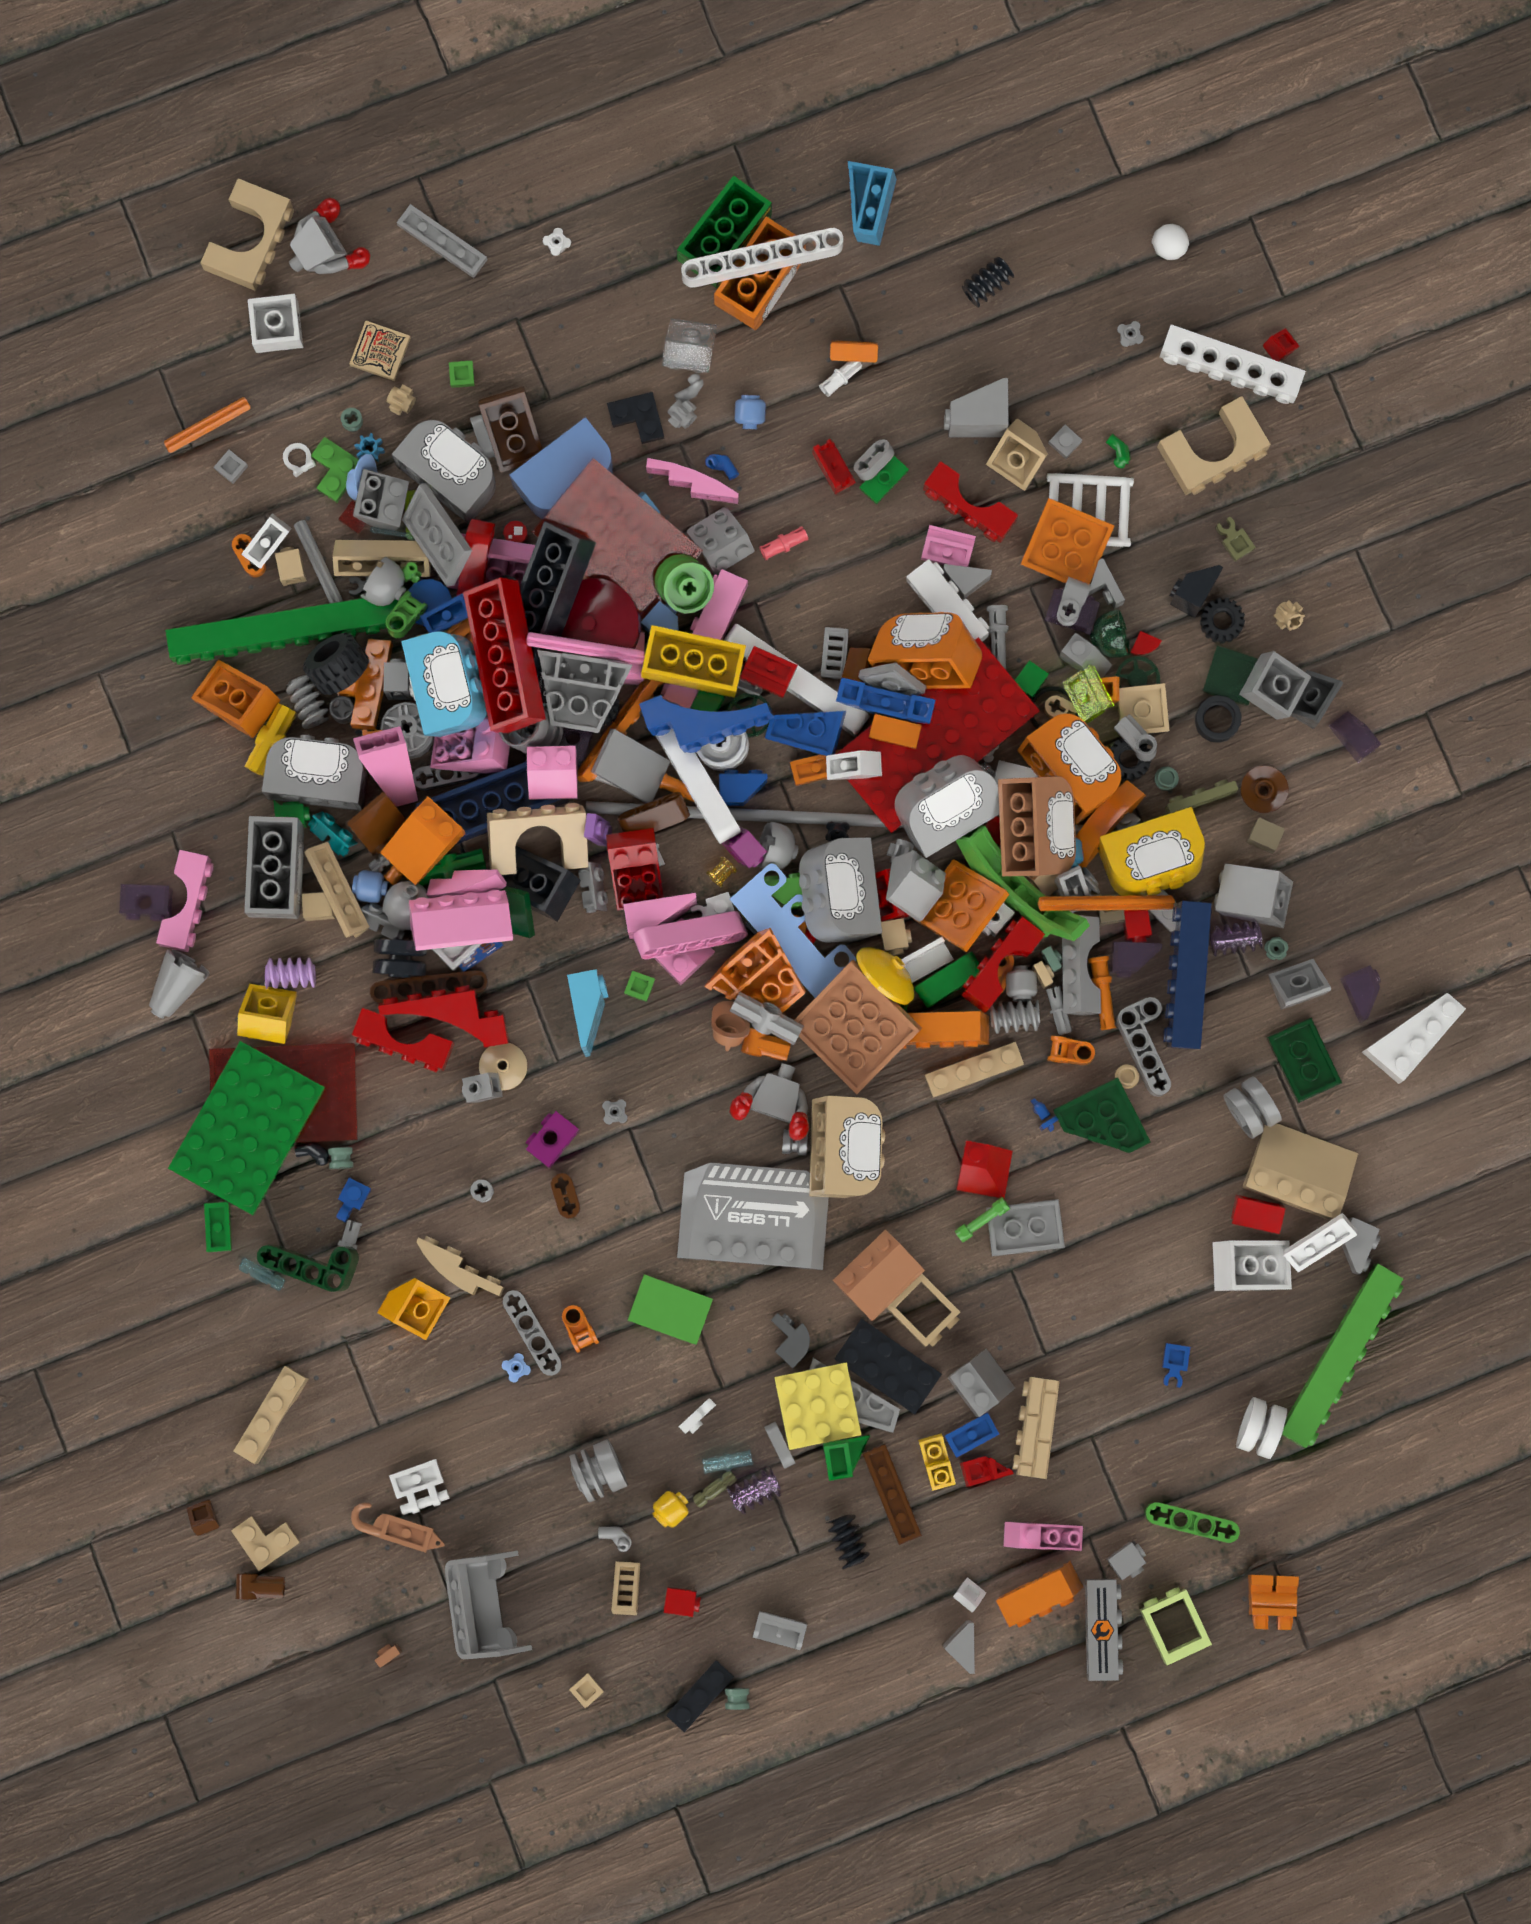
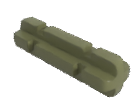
[693,1471,737,1508]

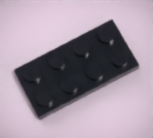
[834,1319,942,1415]

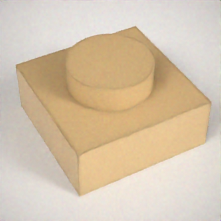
[1032,961,1055,989]
[569,1673,604,1708]

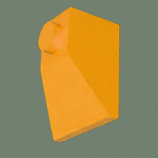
[377,1278,450,1340]

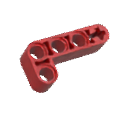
[457,519,495,596]

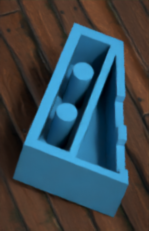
[848,161,897,246]

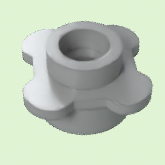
[1117,321,1143,347]
[602,1099,628,1125]

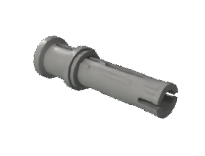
[987,605,1009,669]

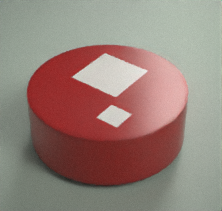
[503,521,528,543]

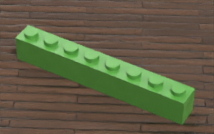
[1282,1264,1403,1448]

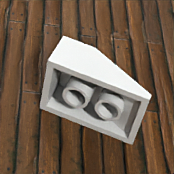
[1213,1241,1292,1291]

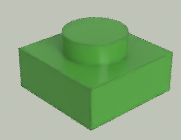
[449,361,475,388]
[624,971,655,1002]

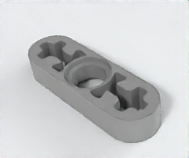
[413,765,481,790]

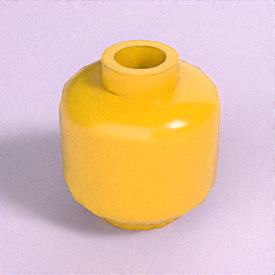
[652,1491,689,1528]

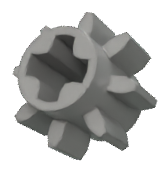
[668,400,697,429]
[887,839,917,863]

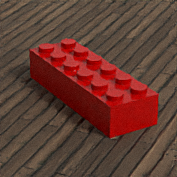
[463,577,546,733]

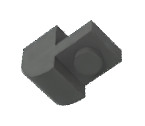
[771,1313,810,1369]

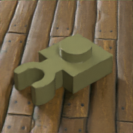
[1216,517,1256,562]

